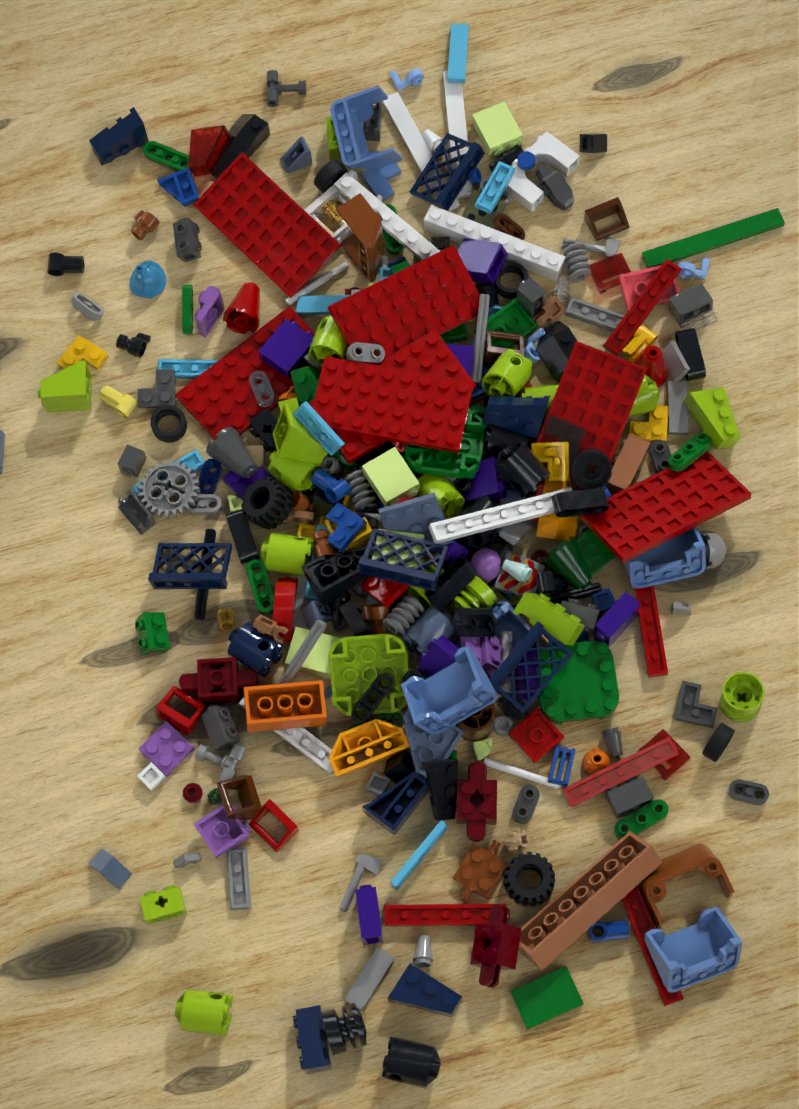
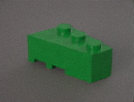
[290,366,320,407]

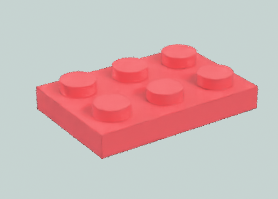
[618,265,680,312]

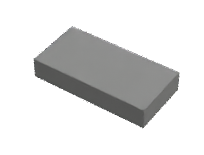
[662,341,690,382]

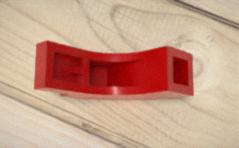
[273,577,298,643]

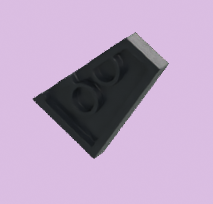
[421,759,458,821]

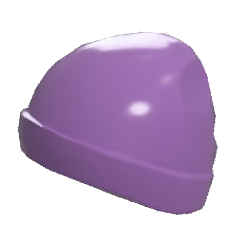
[470,548,501,582]

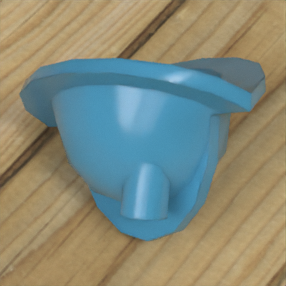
[130,260,166,298]

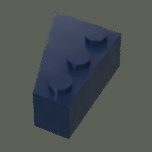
[89,107,149,165]
[482,396,550,438]
[362,771,430,836]
[388,963,462,1017]
[293,1005,332,1074]

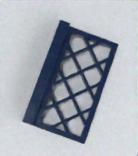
[409,133,485,211]
[359,528,449,591]
[148,543,232,589]
[489,622,573,714]

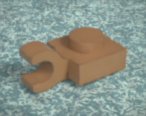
[532,295,565,326]
[283,510,315,525]
[253,614,288,643]

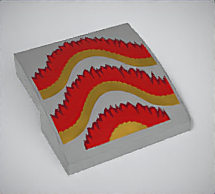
[493,552,545,598]

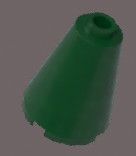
[542,535,593,590]

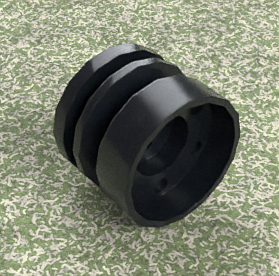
[571,448,612,490]
[321,1003,367,1055]

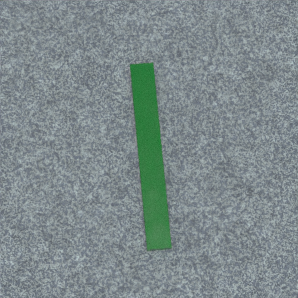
[642,208,785,268]

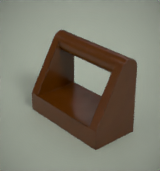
[584,197,630,241]
[483,330,524,365]
[217,775,262,820]

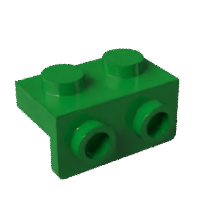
[135,612,170,655]

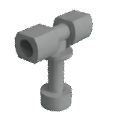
[195,744,246,781]

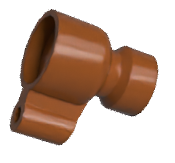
[131,210,160,241]
[290,491,317,516]
[313,530,339,558]
[361,603,390,633]

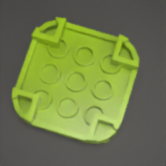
[328,634,409,716]

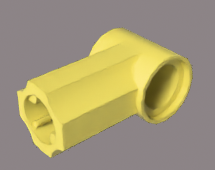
[98,385,138,418]

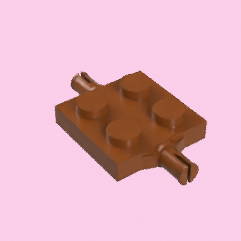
[453,840,508,903]

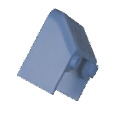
[330,85,403,170]

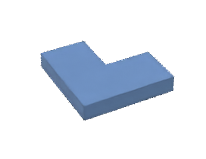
[361,163,401,201]

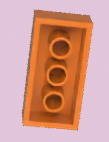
[244,680,327,733]

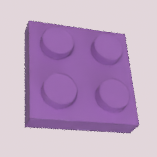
[139,721,195,777]

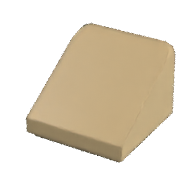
[246,446,265,468]

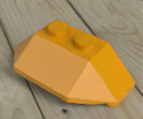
[329,719,409,777]

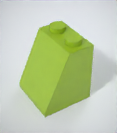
[38,360,92,412]
[273,404,328,464]

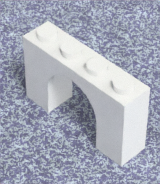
[506,131,580,213]

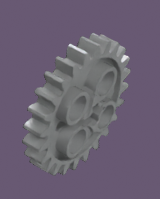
[138,459,200,519]

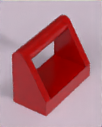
[156,685,207,736]
[248,799,299,852]

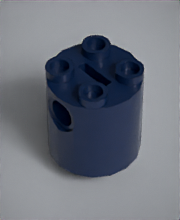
[227,622,283,677]

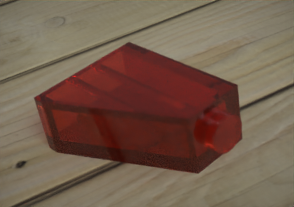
[188,125,231,177]

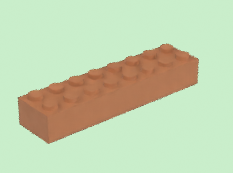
[519,831,662,971]

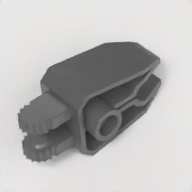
[536,163,574,211]

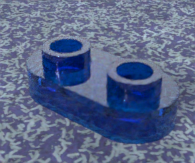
[198,459,222,494]

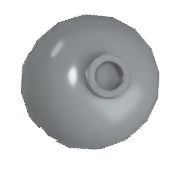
[699,531,727,570]

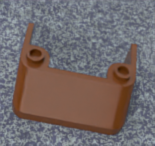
[336,193,385,280]
[638,844,735,929]

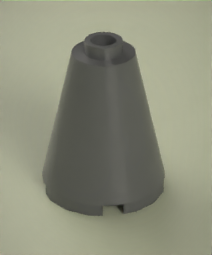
[206,427,257,478]

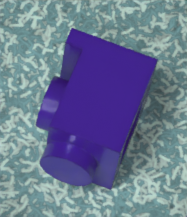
[436,542,468,565]

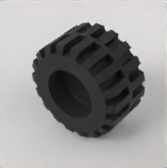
[241,477,294,530]
[504,852,555,907]

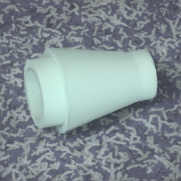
[502,559,532,583]

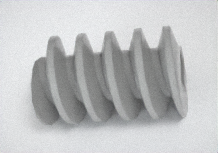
[562,241,591,283]
[345,470,378,512]
[382,594,424,635]

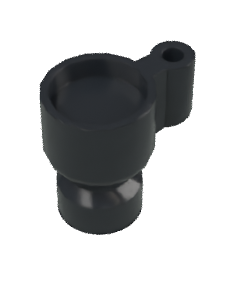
[116,333,151,358]

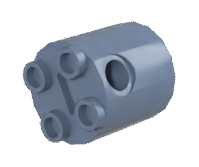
[401,607,457,659]

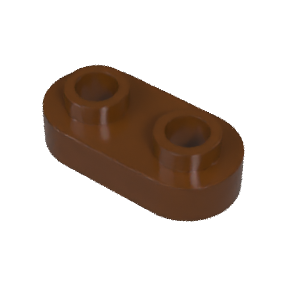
[492,213,525,240]

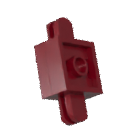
[179,657,258,704]
[456,761,497,842]
[470,904,522,988]

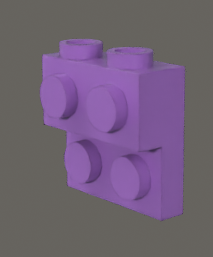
[195,286,225,338]
[460,636,503,677]
[194,805,251,858]

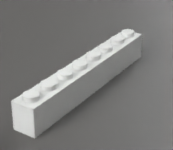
[424,205,565,282]

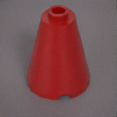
[223,282,260,334]
[633,345,668,388]

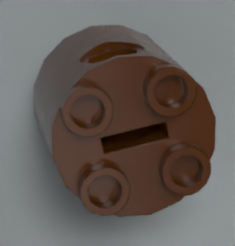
[456,703,495,741]

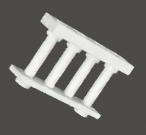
[305,169,382,244]

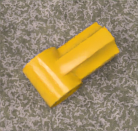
[622,325,658,362]

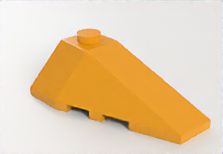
[536,467,577,542]

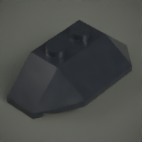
[536,321,577,382]

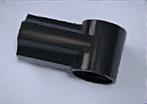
[47,252,85,276]
[536,571,569,594]

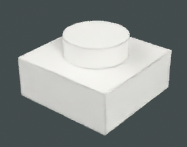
[137,762,166,791]

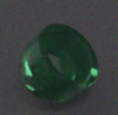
[207,788,222,805]

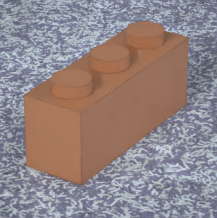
[605,434,650,493]

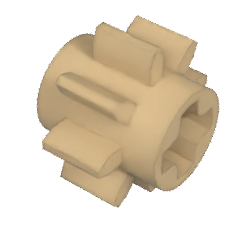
[504,827,529,853]

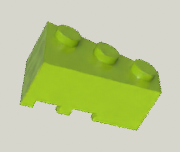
[683,387,741,450]
[513,593,585,646]

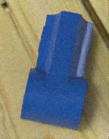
[311,469,350,503]
[587,920,629,943]

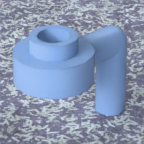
[389,69,424,90]
[678,258,710,279]
[524,328,545,364]

